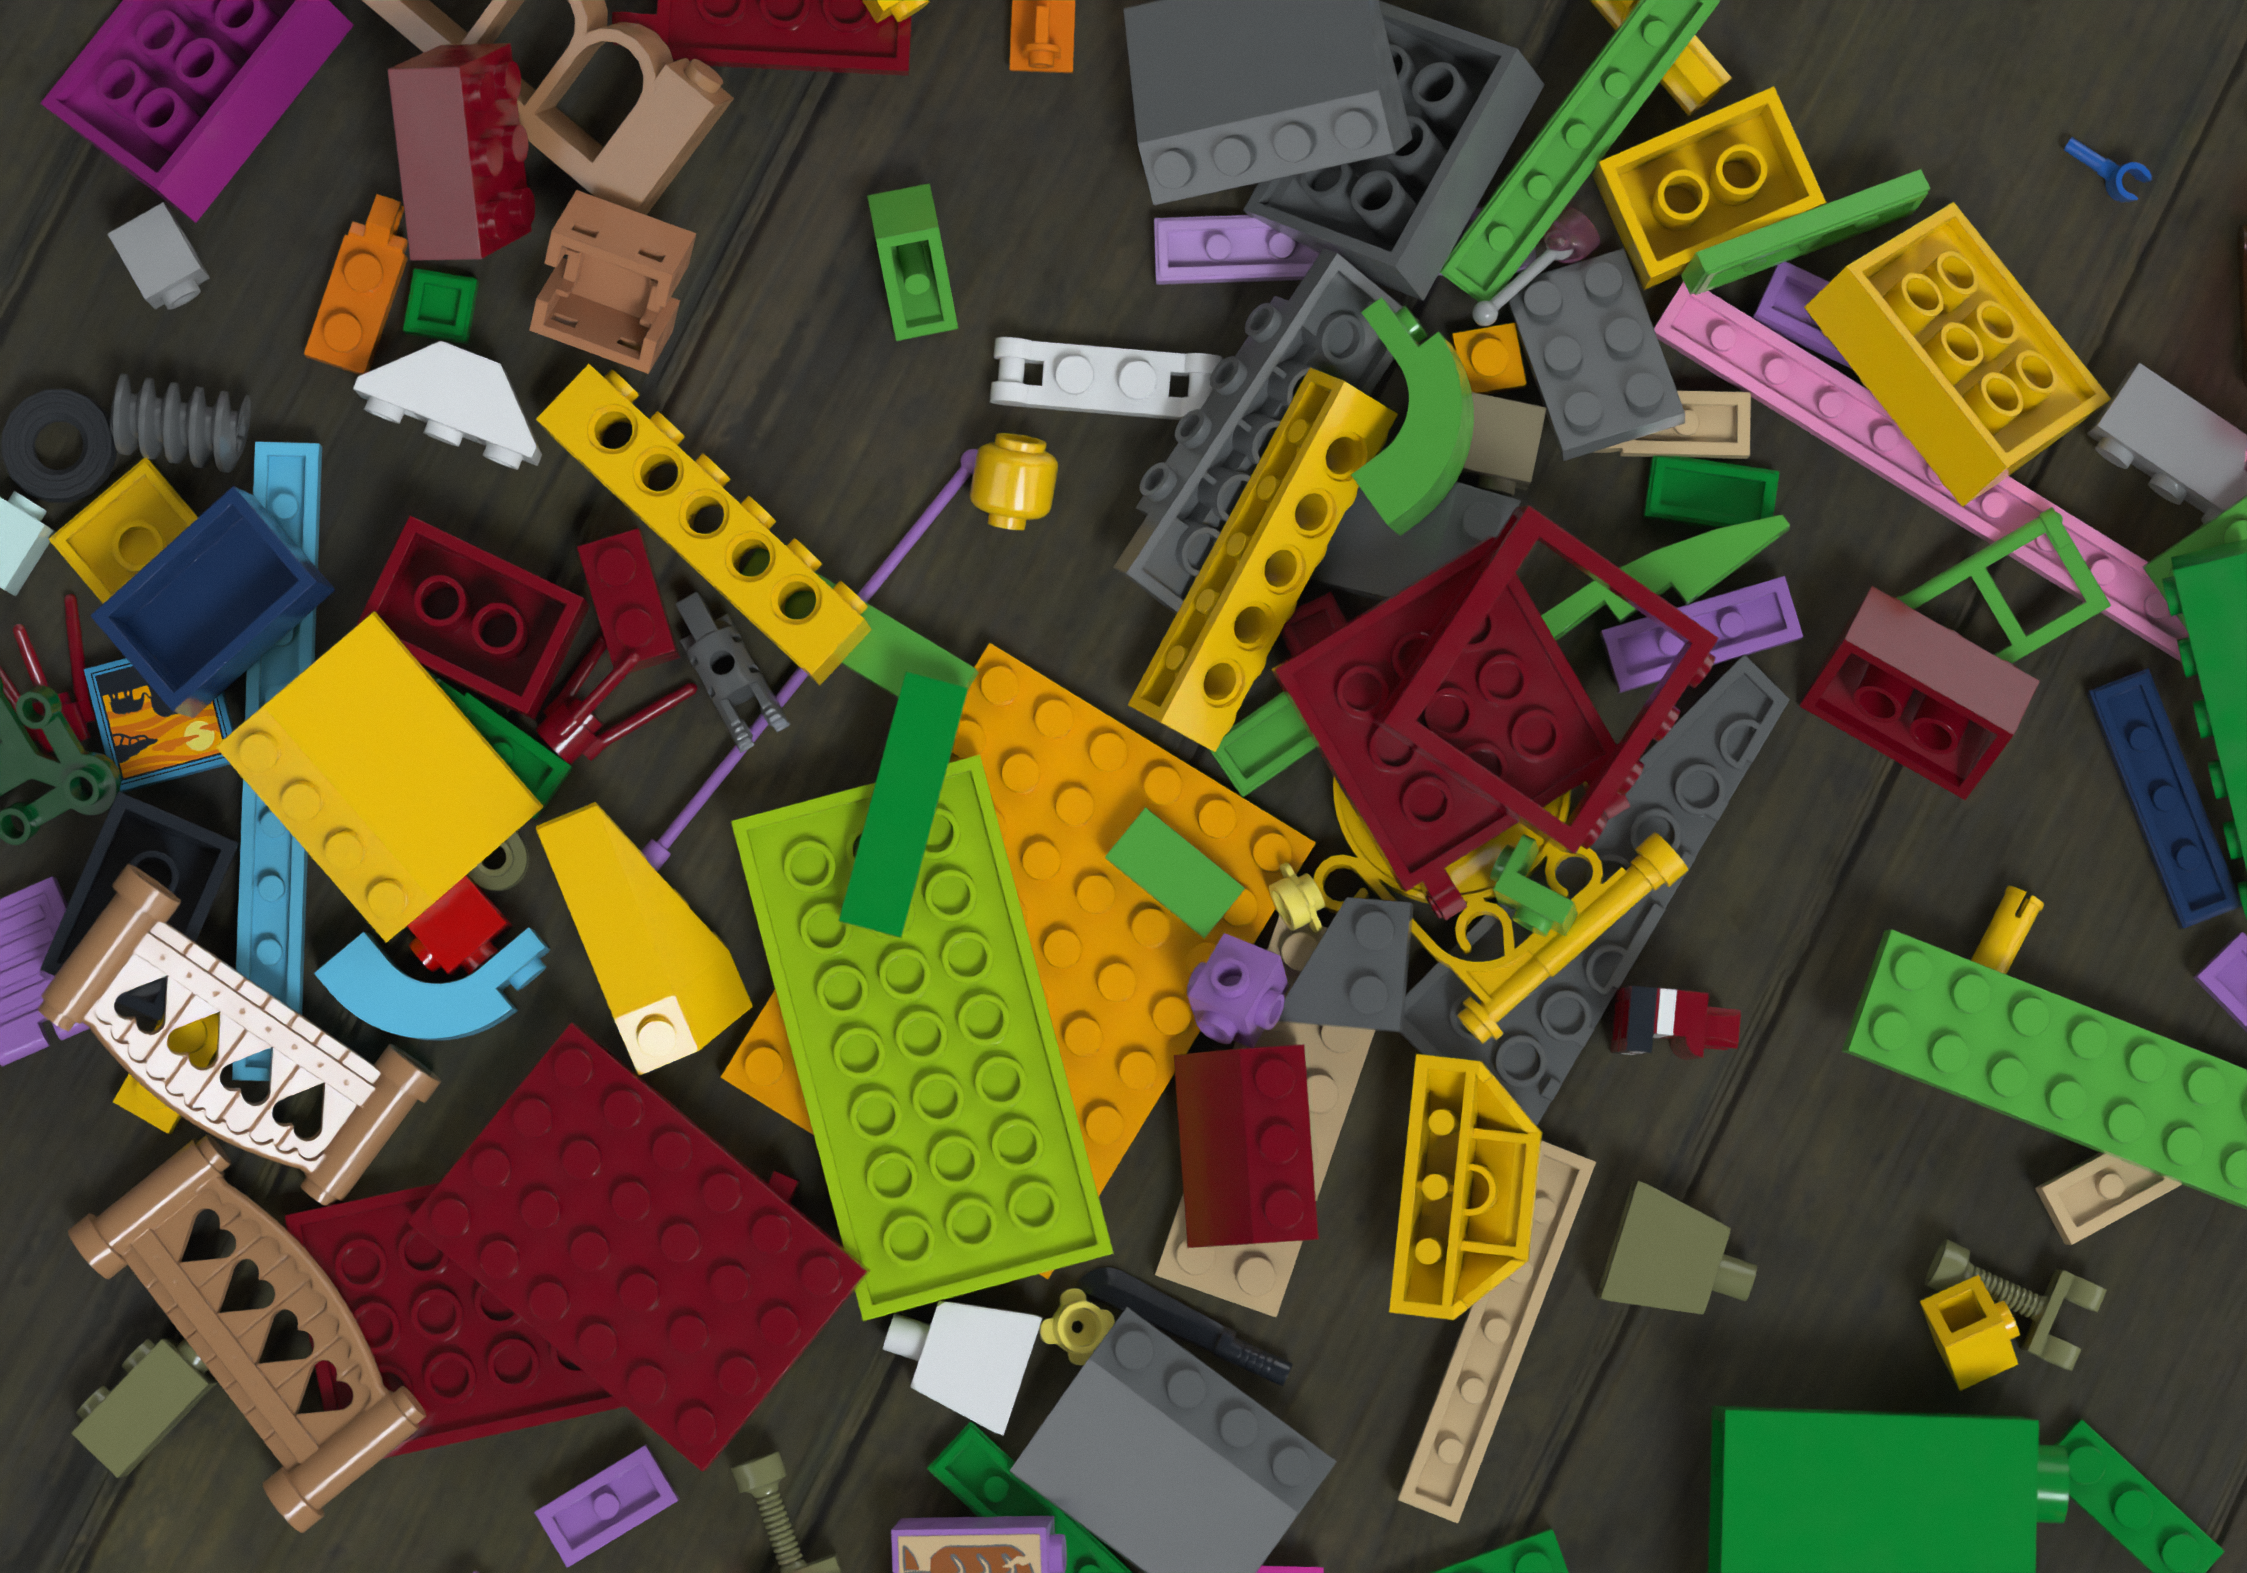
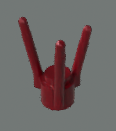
[0,594,96,754]
[536,635,697,764]

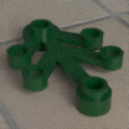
[0,677,122,845]

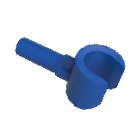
[2064,137,2152,202]

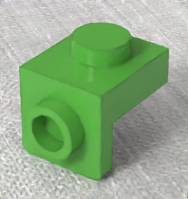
[1490,834,1578,937]

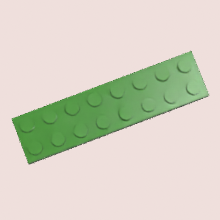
[1842,929,2247,1210]

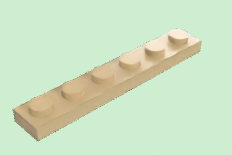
[1397,1141,1596,1523]

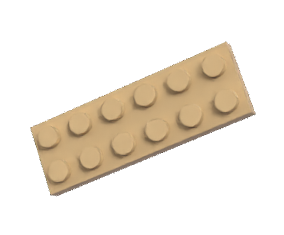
[1155,915,1375,1317]

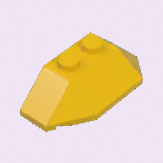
[1389,1054,1542,1320]

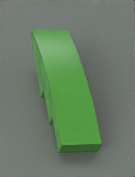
[1541,515,1790,641]

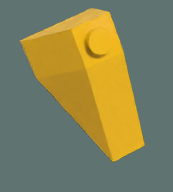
[536,802,753,1075]

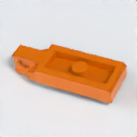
[304,194,408,375]

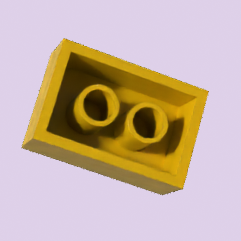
[1592,86,1826,290]

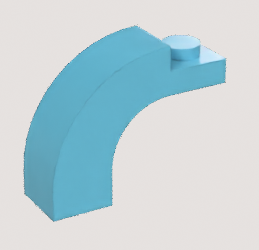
[314,927,551,1040]

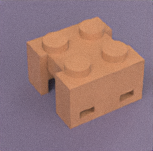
[530,190,696,374]

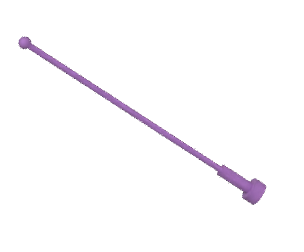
[641,449,978,872]

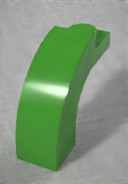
[1351,297,1474,536]

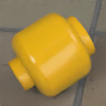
[970,433,1058,530]

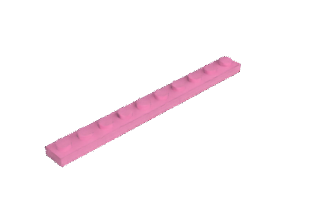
[1654,281,2189,662]

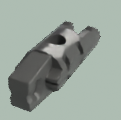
[676,592,791,753]

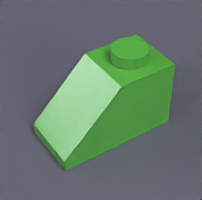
[868,183,958,341]

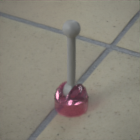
[1472,207,1600,326]

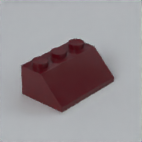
[1799,586,2040,800]
[1174,1044,1319,1248]

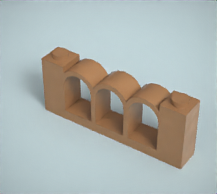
[362,0,734,215]

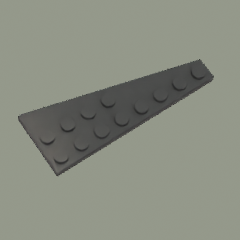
[1399,654,1790,1126]

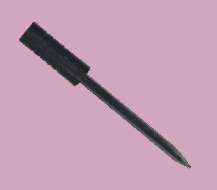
[1075,1267,1293,1386]

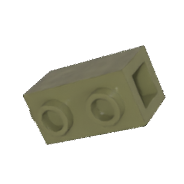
[72,1338,218,1478]

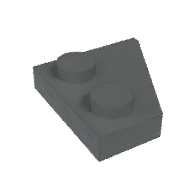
[1278,897,1413,1033]

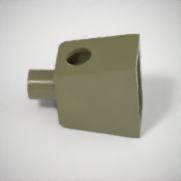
[1596,1181,1757,1315]

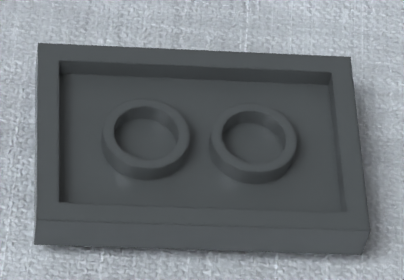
[1505,248,1685,461]

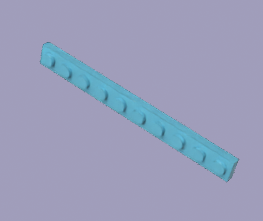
[232,442,322,1081]

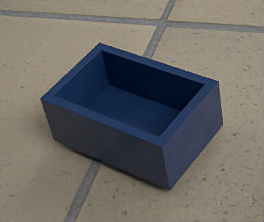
[90,486,335,718]

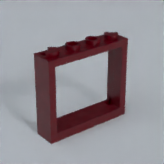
[1372,506,1719,854]

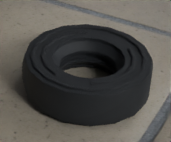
[1,389,117,503]

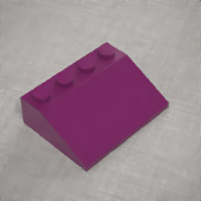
[40,0,354,223]

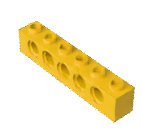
[536,364,872,686]
[1128,367,1398,752]

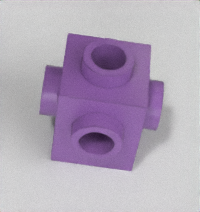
[1187,933,1289,1048]

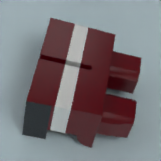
[1610,986,1741,1060]

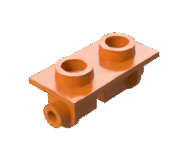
[1010,0,1076,73]

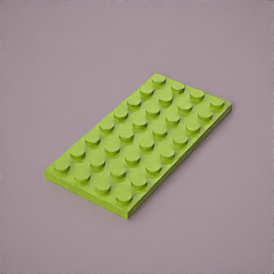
[731,755,1114,1321]

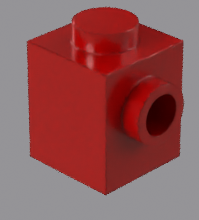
[407,875,513,976]

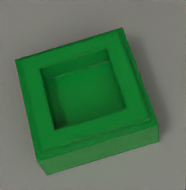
[403,268,479,344]

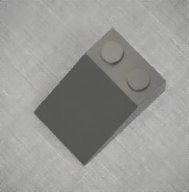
[1308,482,1521,602]

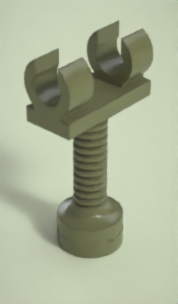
[1925,1239,2107,1371]
[730,1451,843,1573]

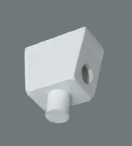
[883,1300,1043,1435]

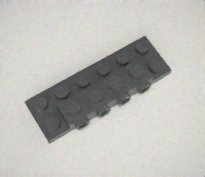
[1113,248,1419,614]

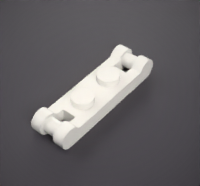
[990,337,1223,420]

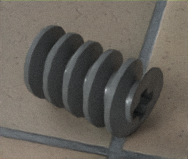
[110,373,251,473]

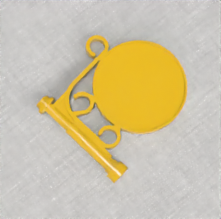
[1313,777,1688,1044]

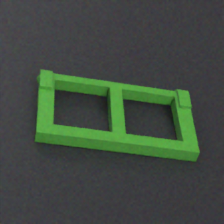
[1896,507,2111,663]

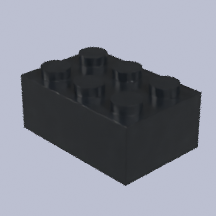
[40,792,238,1026]

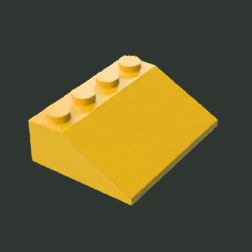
[1804,202,2111,507]
[215,611,544,943]

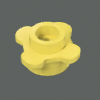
[1269,862,1325,933]
[1039,1288,1115,1365]

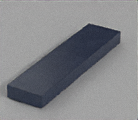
[2086,668,2242,930]

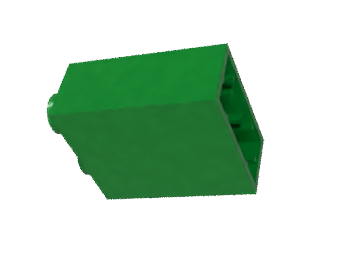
[1707,1406,2069,1573]

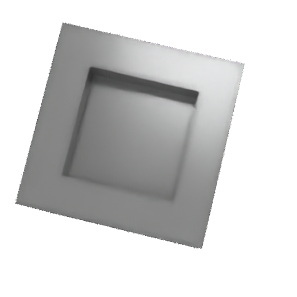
[108,202,210,309]

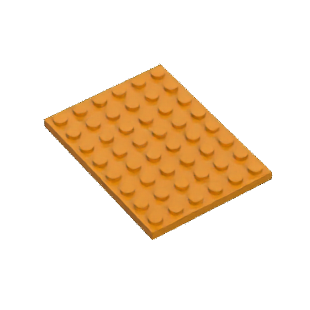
[721,643,1316,1279]

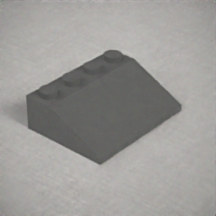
[1124,0,1412,205]
[1243,0,1544,301]
[1009,1307,1337,1573]

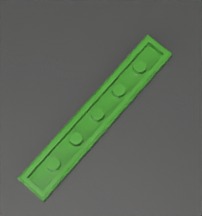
[1439,0,1720,302]

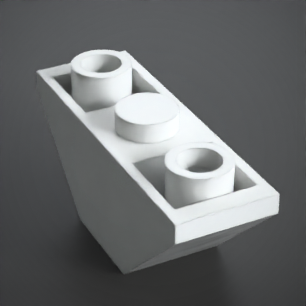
[353,341,542,470]

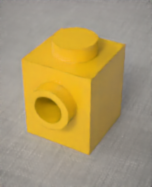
[1920,1274,2020,1391]

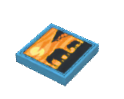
[84,658,234,793]

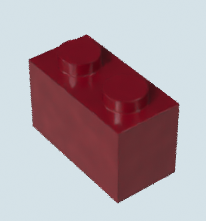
[577,528,681,674]

